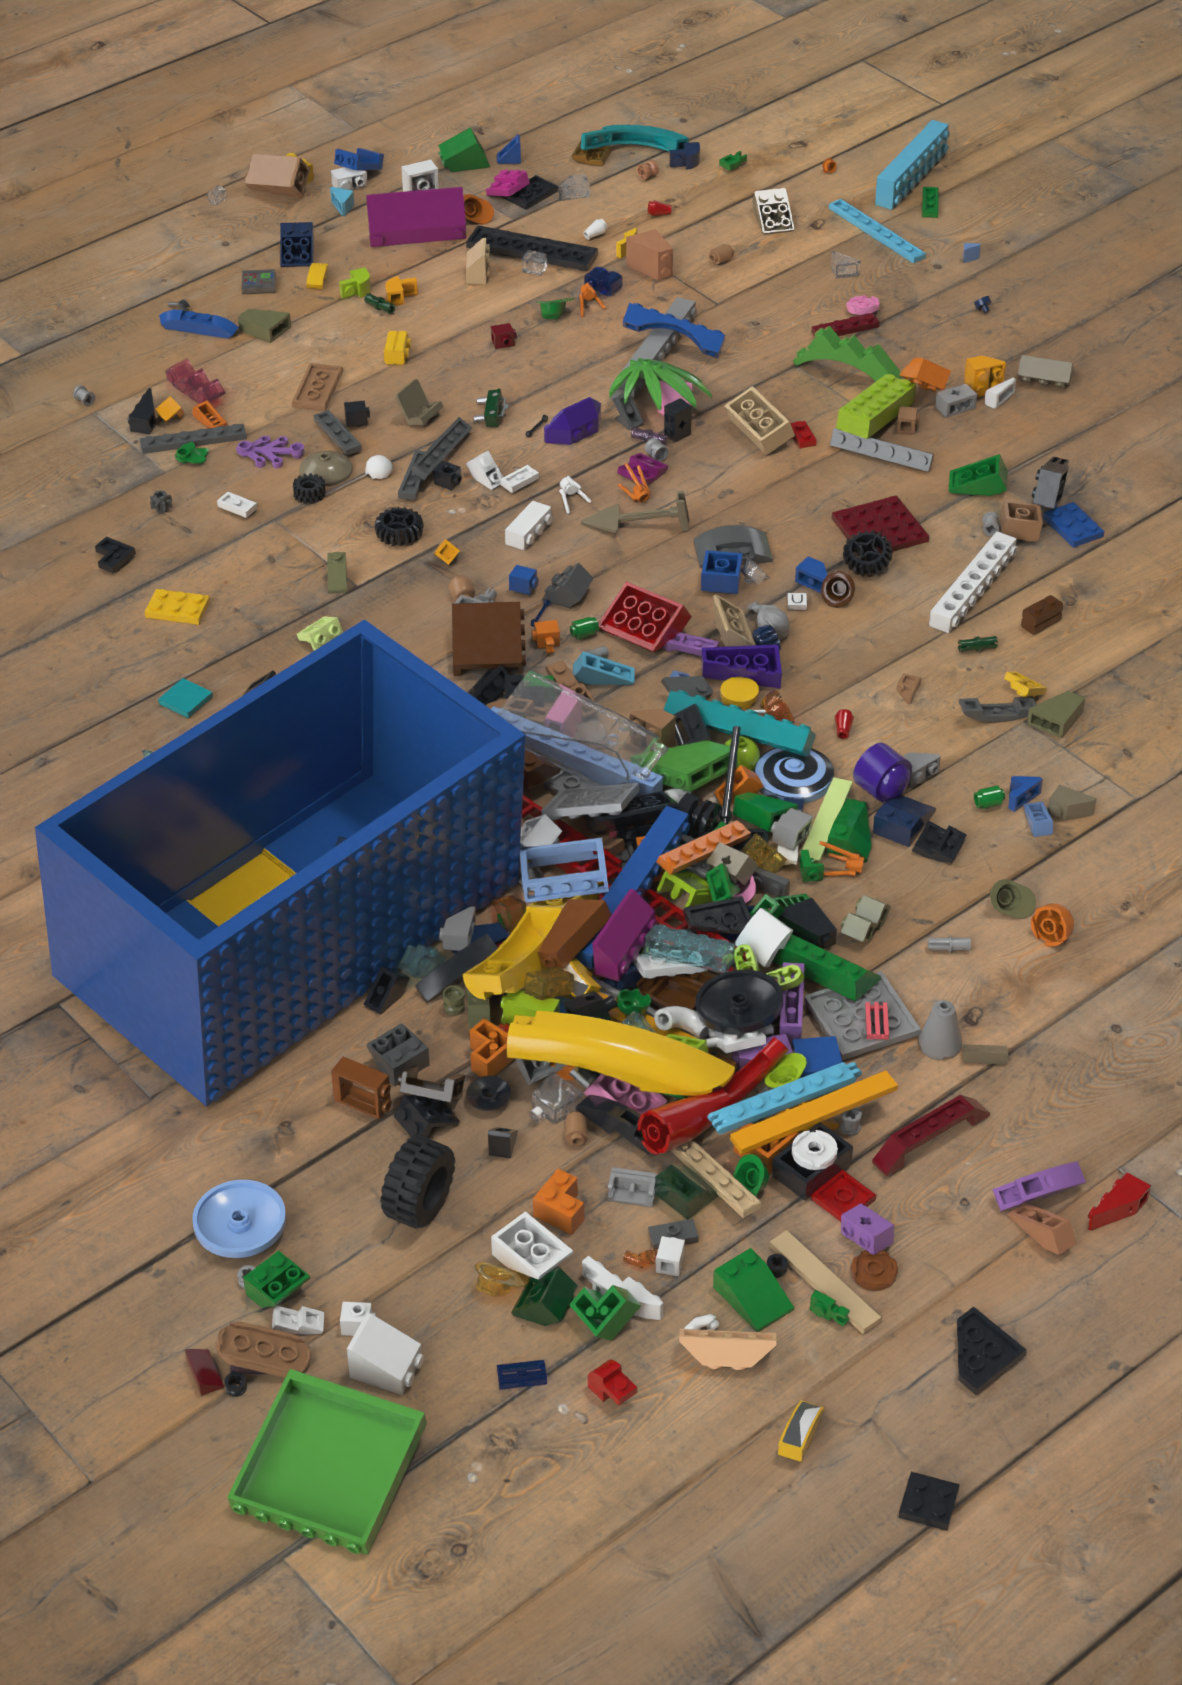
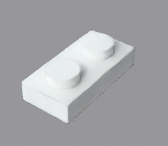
[500,465,539,493]
[217,492,257,518]

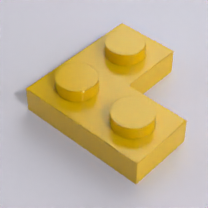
[1004,671,1047,697]

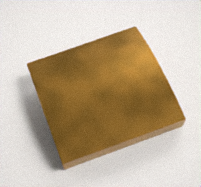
[571,141,612,166]

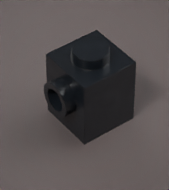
[344,400,370,427]

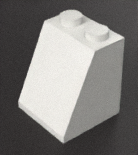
[347,1313,424,1395]

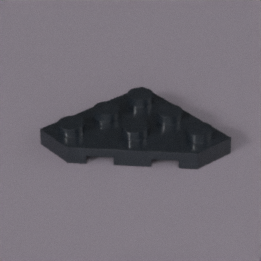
[956,1306,1026,1395]

